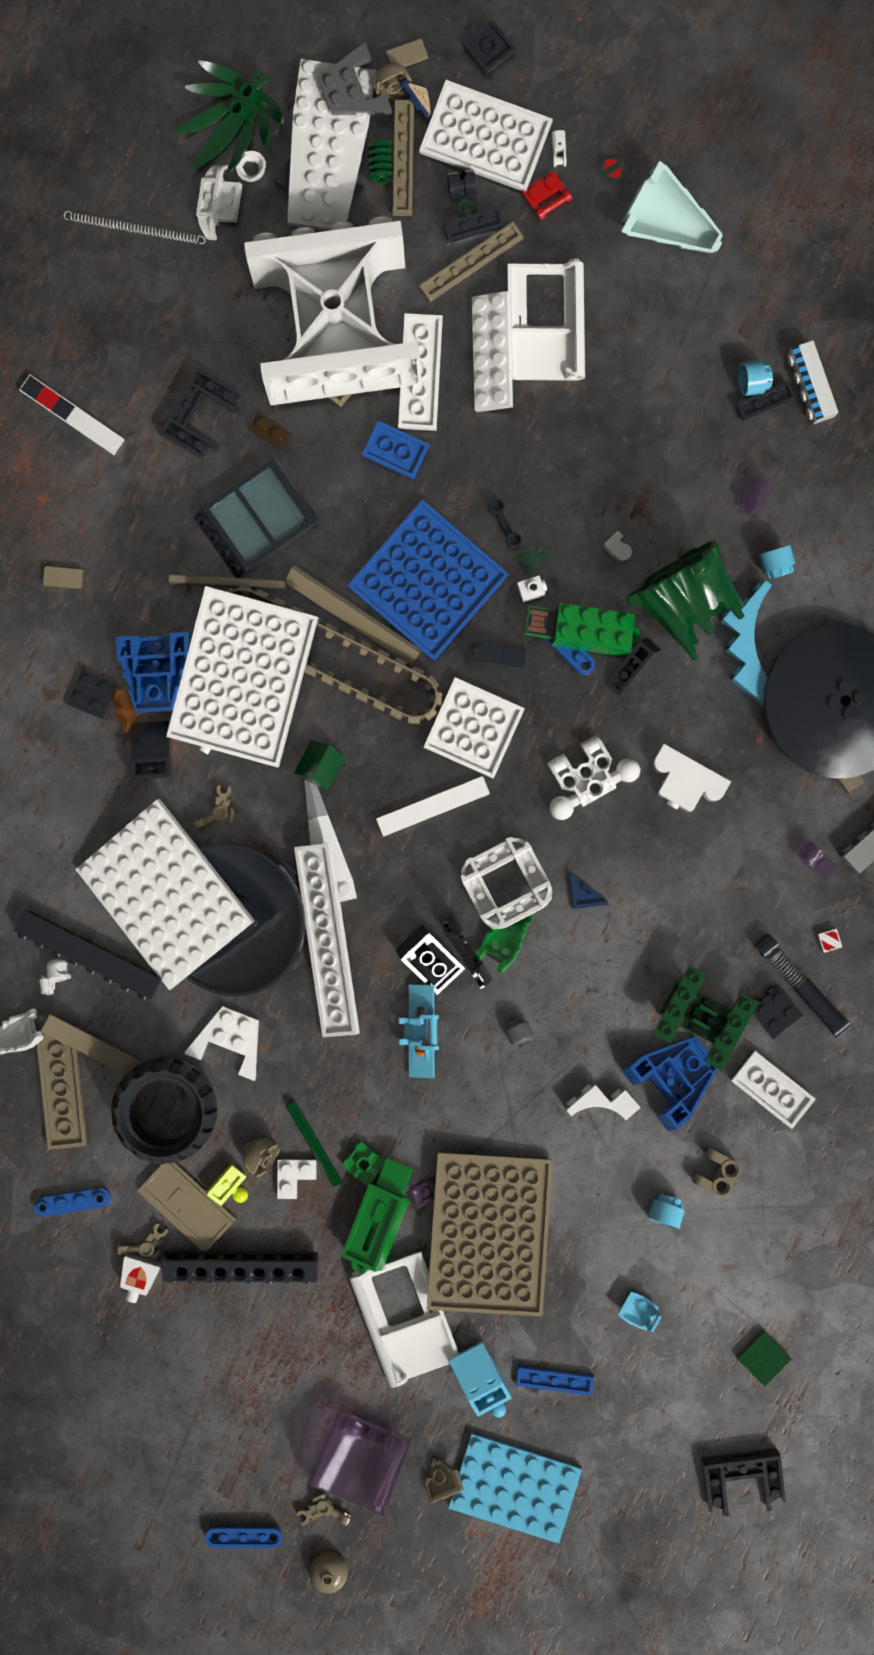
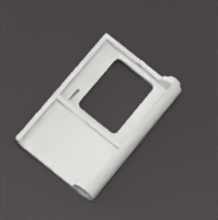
[508,259,585,380]

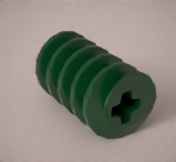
[368,140,392,185]

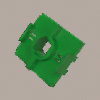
[343,1141,385,1187]

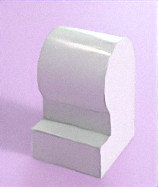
[603,531,632,563]

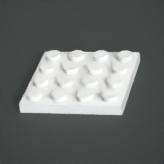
[424,678,525,779]

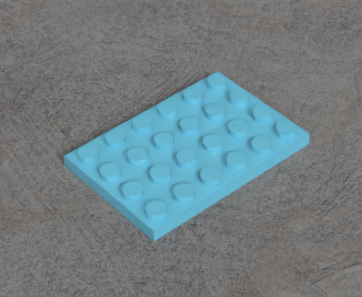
[448,1432,582,1544]

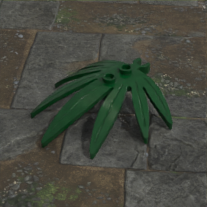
[175,60,284,173]

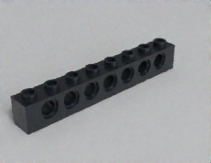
[161,1251,318,1284]

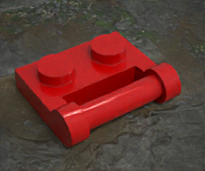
[522,170,572,220]

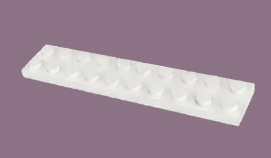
[294,842,360,1037]

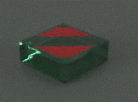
[601,157,624,182]

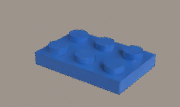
[362,421,430,480]

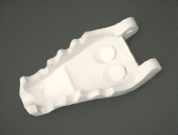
[0,1009,44,1055]

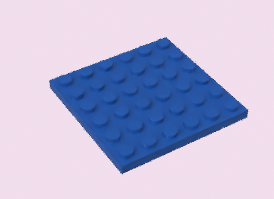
[348,499,509,661]

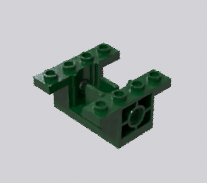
[653,965,759,1071]

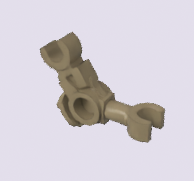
[194,785,234,830]
[118,1222,168,1262]
[296,1492,351,1526]

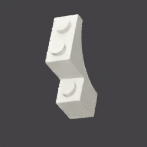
[565,1083,641,1120]

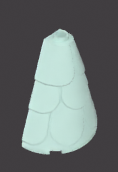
[620,161,723,253]

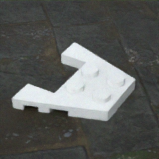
[185,1006,259,1081]

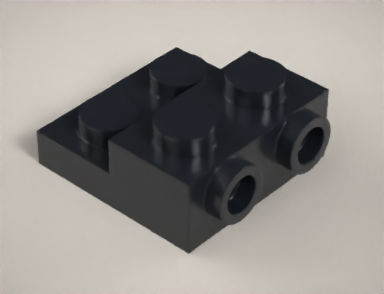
[752,985,803,1040]

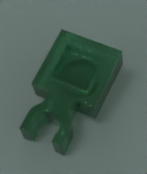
[517,546,554,574]

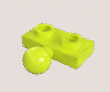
[206,1163,248,1205]

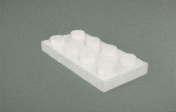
[731,1050,815,1129]

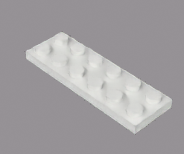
[472,291,513,412]
[398,314,443,431]

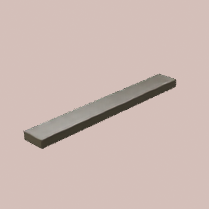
[285,565,421,666]

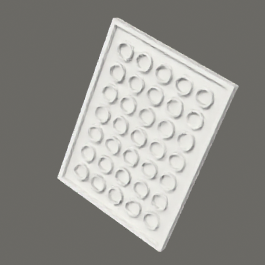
[166,586,319,767]
[76,799,255,990]

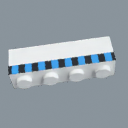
[787,341,838,424]

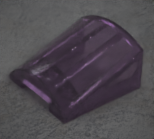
[306,1410,412,1516]

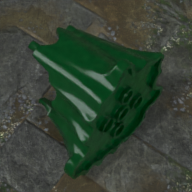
[625,540,745,661]

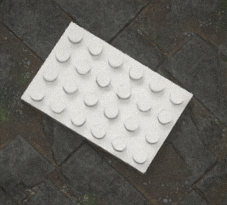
[419,80,553,191]

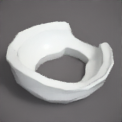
[236,151,266,182]

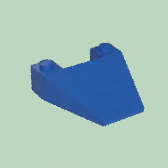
[621,1036,717,1131]

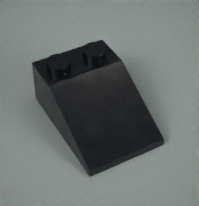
[395,924,465,995]

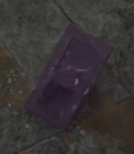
[406,1176,436,1210]

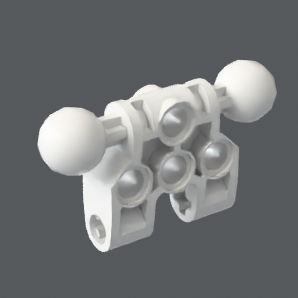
[547,734,640,820]

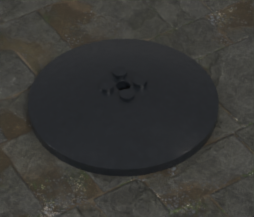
[764,625,874,779]
[186,843,306,996]

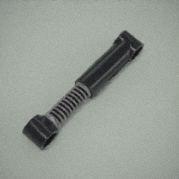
[754,933,852,1039]

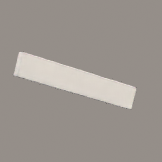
[376,776,490,837]

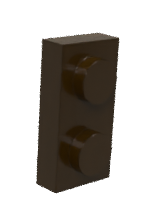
[249,412,291,450]

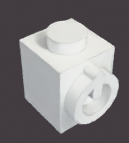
[517,576,547,603]

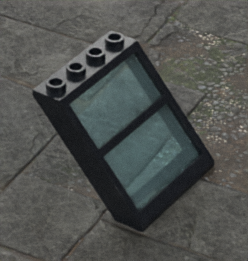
[194,457,320,578]

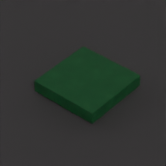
[737,1330,792,1386]

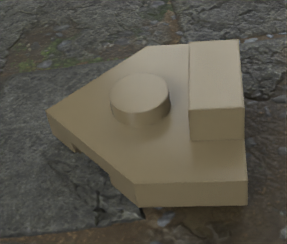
[424,1457,464,1503]

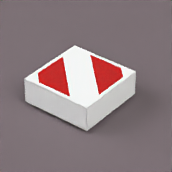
[817,929,842,953]

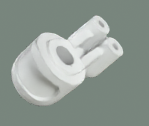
[39,958,71,995]

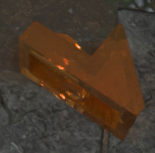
[113,689,140,733]

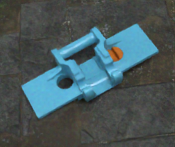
[398,985,439,1078]

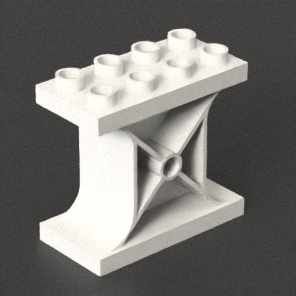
[244,216,422,405]

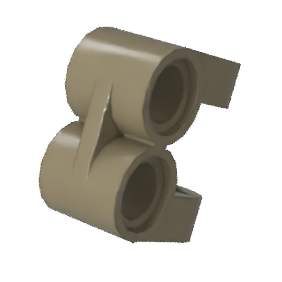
[692,1147,741,1197]

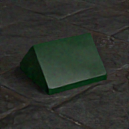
[293,740,345,791]

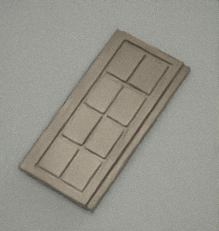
[137,1163,236,1251]

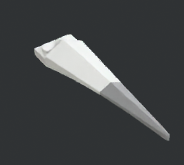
[302,753,357,902]

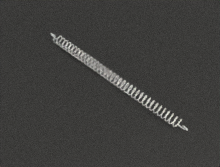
[64,211,205,244]

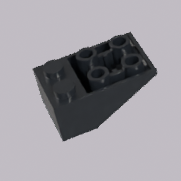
[131,721,174,780]

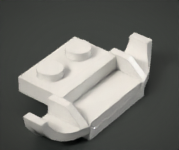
[196,165,242,240]

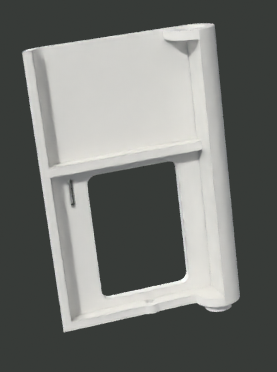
[349,1251,459,1388]

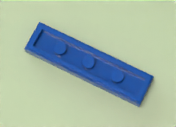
[515,1365,594,1396]

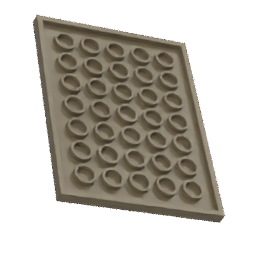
[426,1152,553,1316]

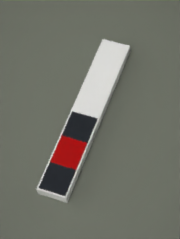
[19,375,125,456]

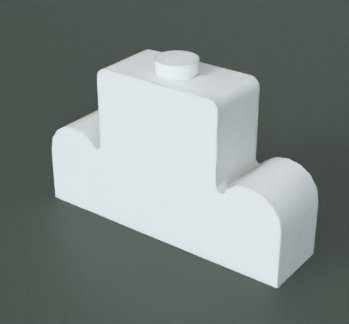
[653,744,731,812]

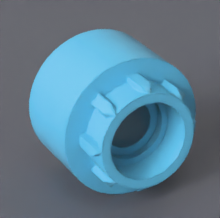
[738,360,773,396]
[759,545,796,579]
[648,1194,685,1229]

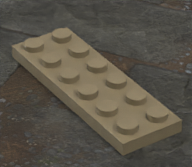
[37,1034,88,1150]

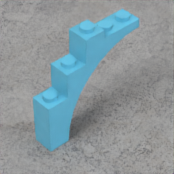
[721,581,772,708]

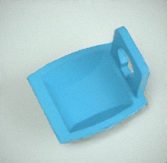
[618,1291,662,1332]

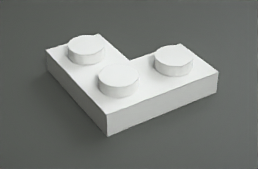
[277,1159,317,1199]

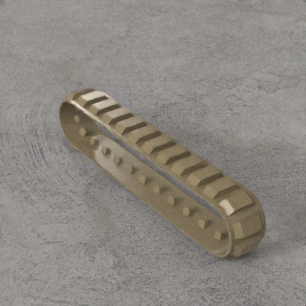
[227,585,442,724]

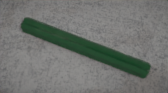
[286,1101,342,1187]

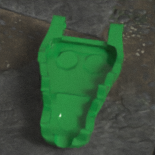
[475,913,535,973]

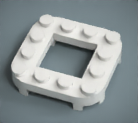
[461,837,552,929]

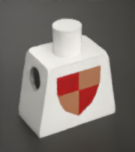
[120,1253,162,1303]

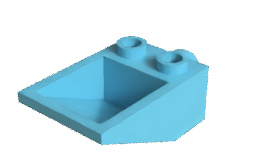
[448,1341,512,1418]

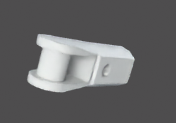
[552,130,566,167]

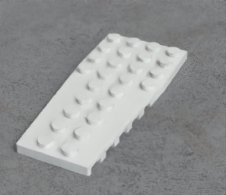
[287,59,376,231]

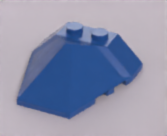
[116,632,189,713]

